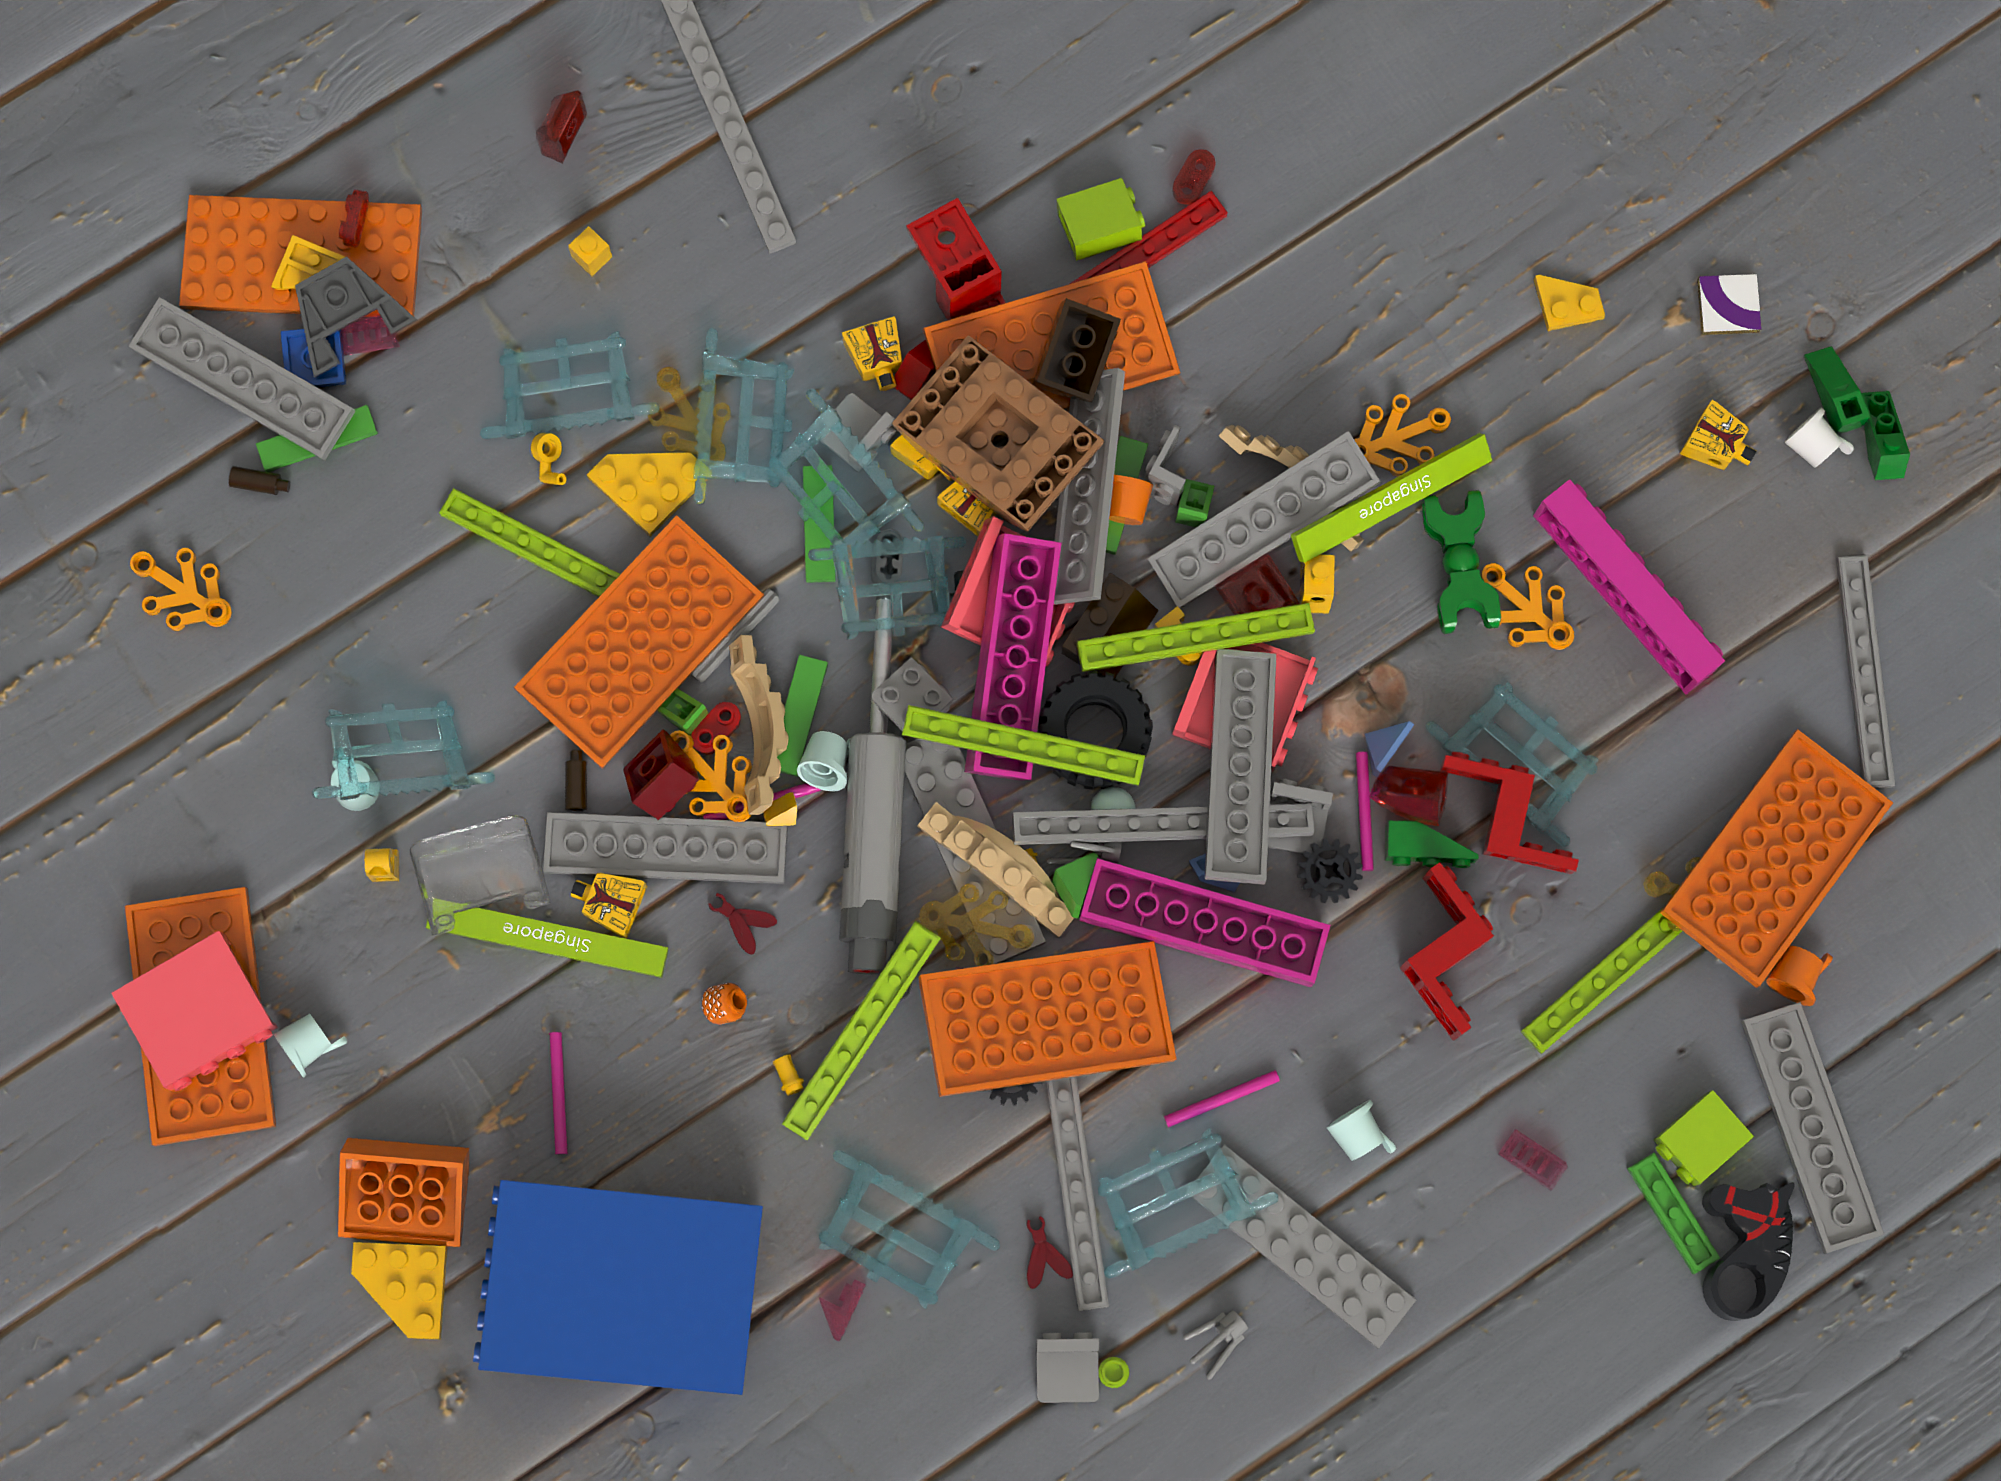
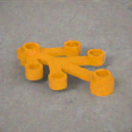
[1354,394,1451,477]
[130,548,232,631]
[1480,563,1574,650]
[670,730,752,822]

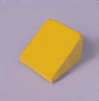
[763,792,797,826]

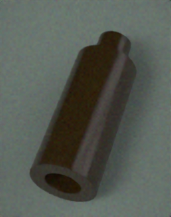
[229,466,290,495]
[565,750,587,811]

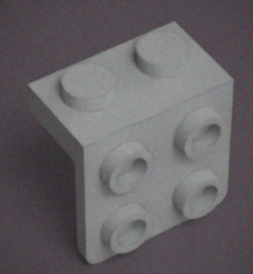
[816,393,896,472]
[1144,425,1186,506]
[871,657,953,732]
[1268,779,1333,855]
[1036,1333,1099,1403]

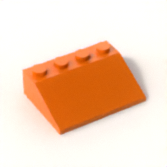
[338,1138,469,1247]

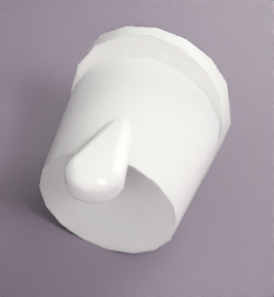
[1784,407,1854,468]

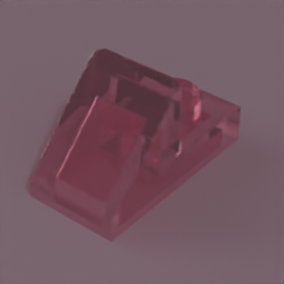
[819,1279,866,1342]

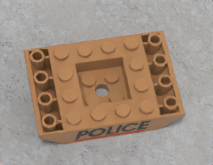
[892,335,1104,532]

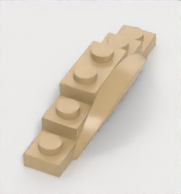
[1219,425,1364,551]
[729,635,788,815]
[917,802,1074,938]

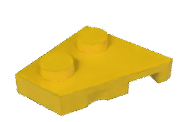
[271,235,345,290]
[1534,275,1605,331]

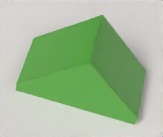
[1175,479,1215,528]
[657,688,708,736]
[1052,853,1098,919]

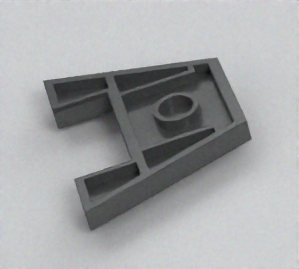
[295,256,418,378]

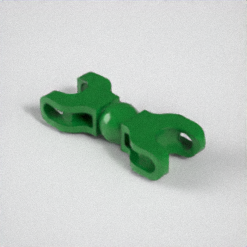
[1422,490,1501,634]

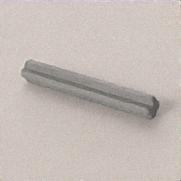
[691,589,779,683]

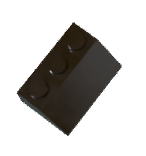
[1032,298,1121,403]
[1061,573,1159,678]

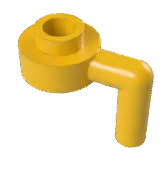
[531,433,566,485]

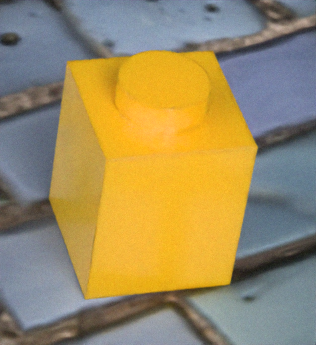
[568,226,612,276]

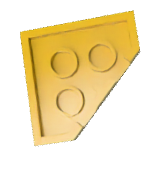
[587,452,712,537]
[351,1242,447,1340]

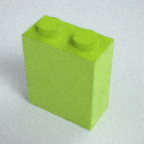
[1056,178,1145,261]
[1653,1090,1754,1186]

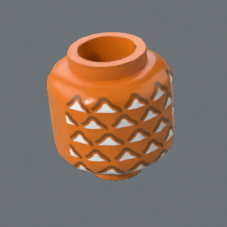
[702,983,747,1025]

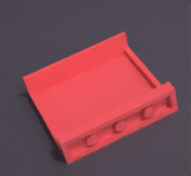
[941,516,1075,667]
[1172,642,1318,773]
[111,931,278,1091]

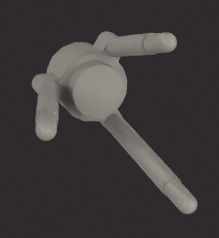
[1047,841,1122,865]
[1183,1310,1248,1380]

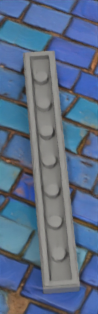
[1836,555,1895,789]
[1046,1076,1109,1311]

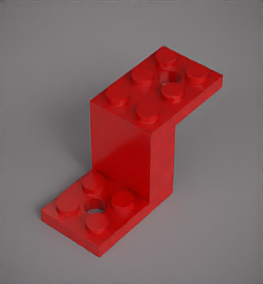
[906,198,1006,320]
[1440,751,1579,874]
[1400,862,1494,1041]

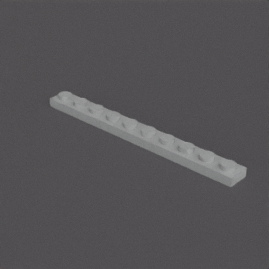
[661,0,796,254]
[1012,804,1314,845]

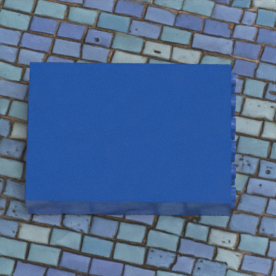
[473,1180,763,1395]

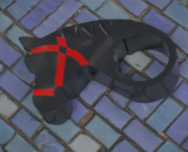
[1702,1182,1795,1321]

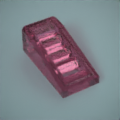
[341,315,400,356]
[1498,1129,1568,1191]

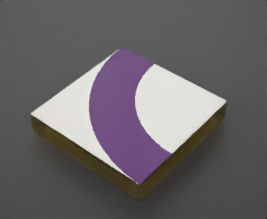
[1697,274,1762,335]

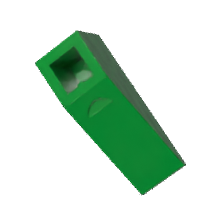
[1804,346,1870,435]
[1861,391,1910,480]
[1385,820,1479,868]

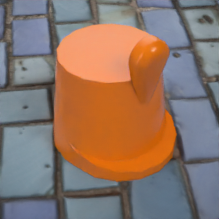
[1109,475,1153,525]
[1766,946,1833,1006]

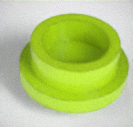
[1099,1357,1129,1388]

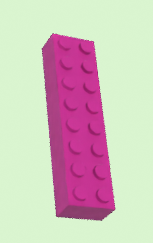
[1533,479,1725,695]
[964,533,1062,781]
[1079,858,1331,987]

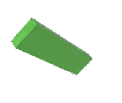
[256,405,378,472]
[1106,436,1148,555]
[803,465,836,583]
[777,655,828,777]
[1627,1153,1720,1274]

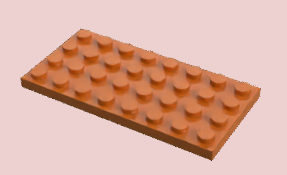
[179,195,422,317]
[923,262,1180,409]
[514,515,764,769]
[1660,729,1893,988]
[125,887,276,1146]
[918,941,1177,1097]

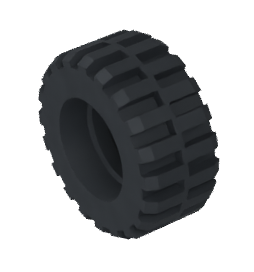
[1038,671,1153,790]

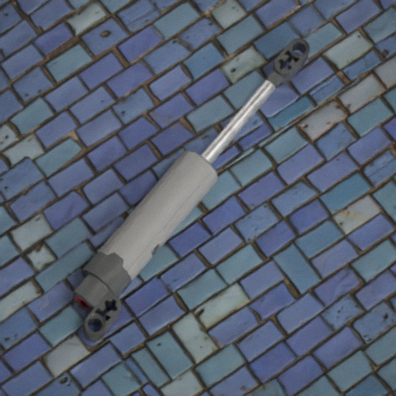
[839,529,912,1002]

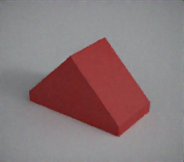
[894,339,936,400]

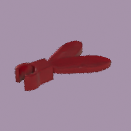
[708,893,777,955]
[1026,1216,1073,1289]

